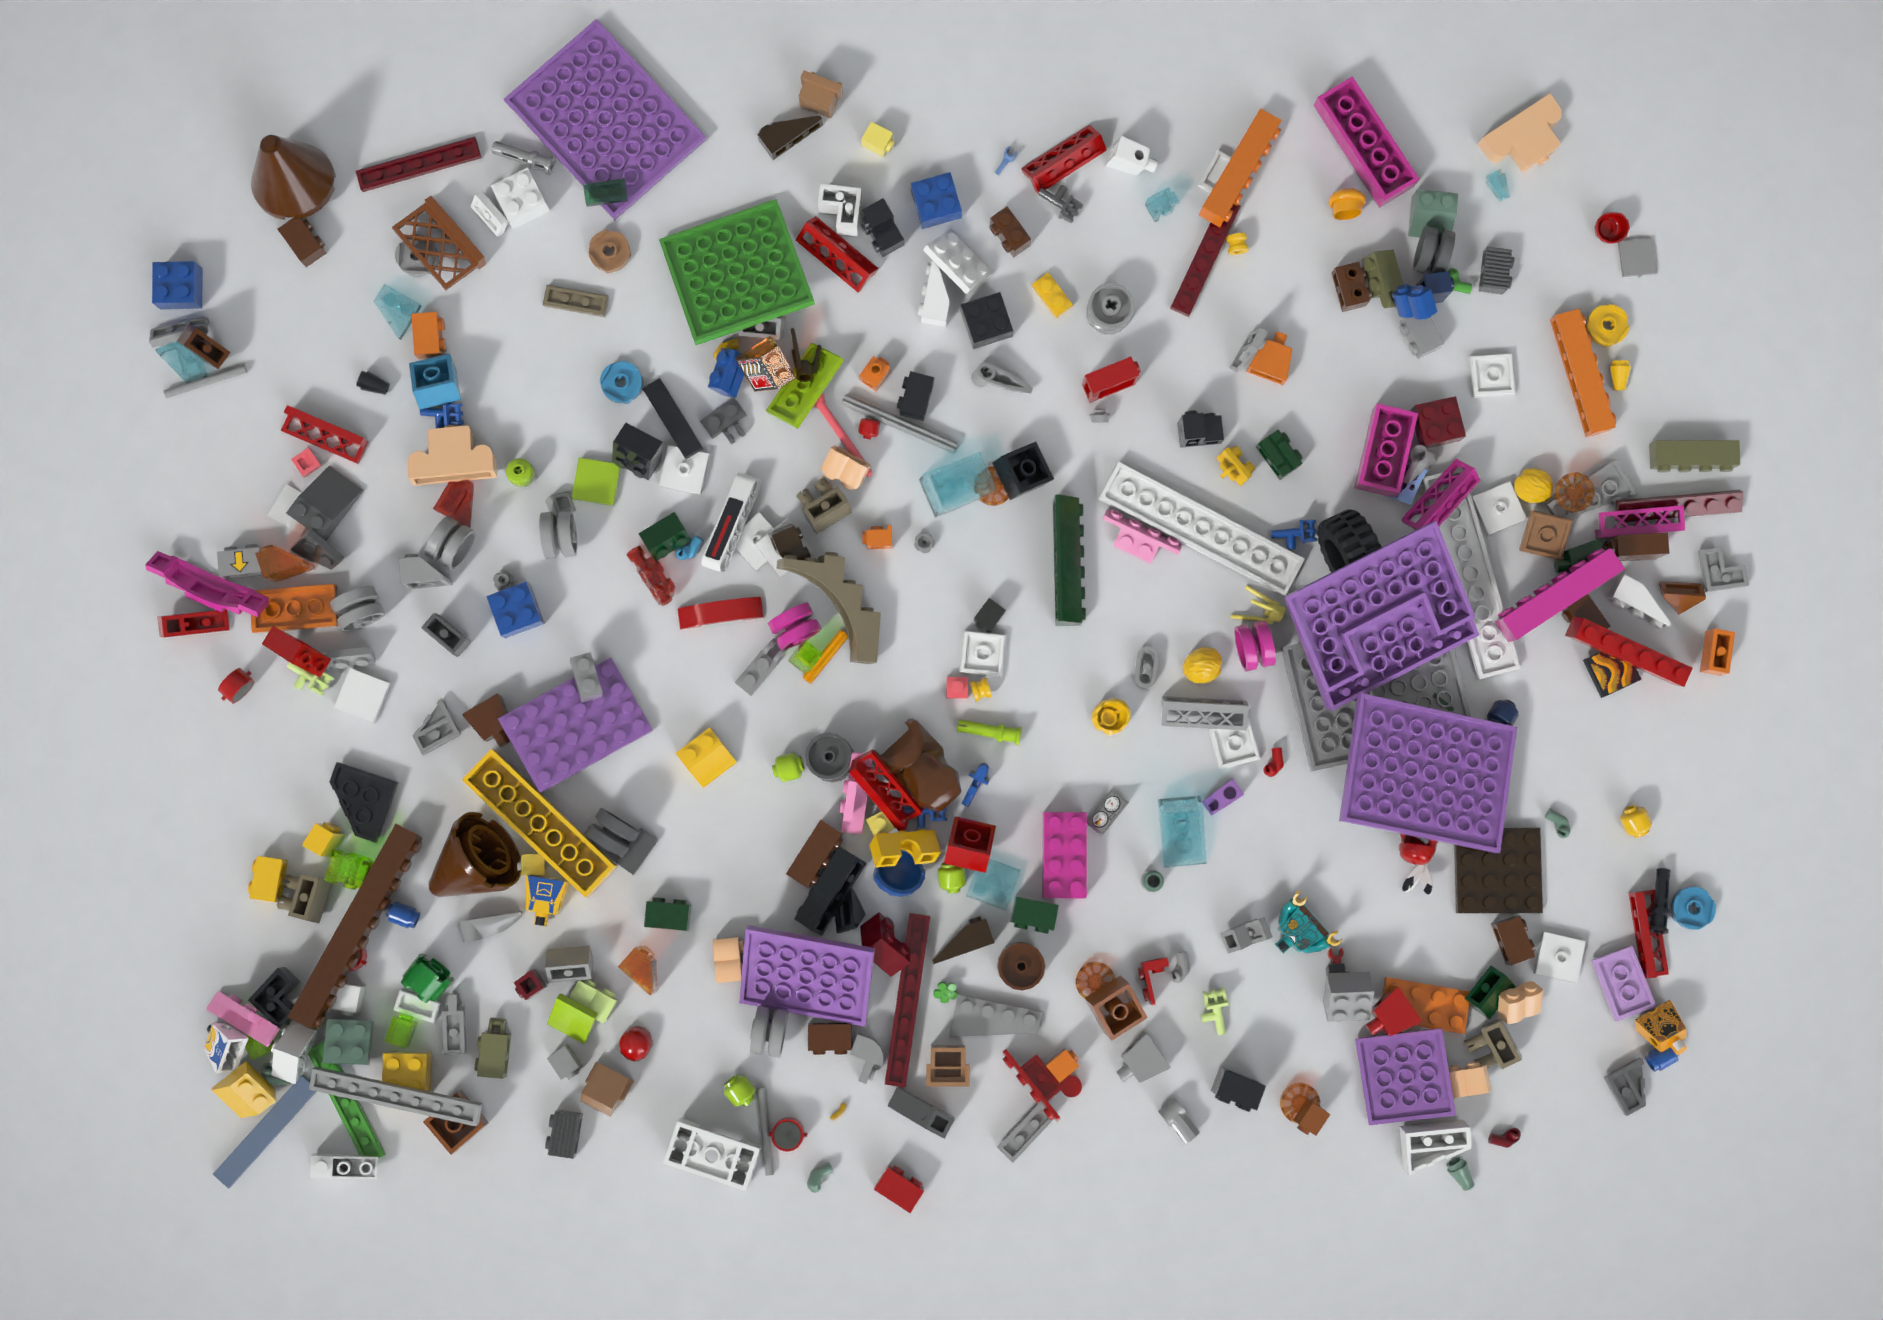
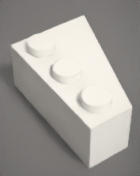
[1400,1120,1472,1176]

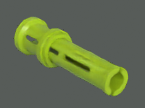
[957,719,1022,746]

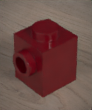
[513,969,548,1000]

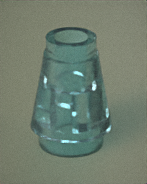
[1485,169,1510,202]

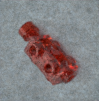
[626,546,675,606]

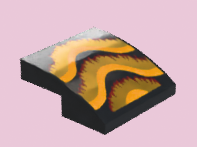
[1583,652,1642,698]

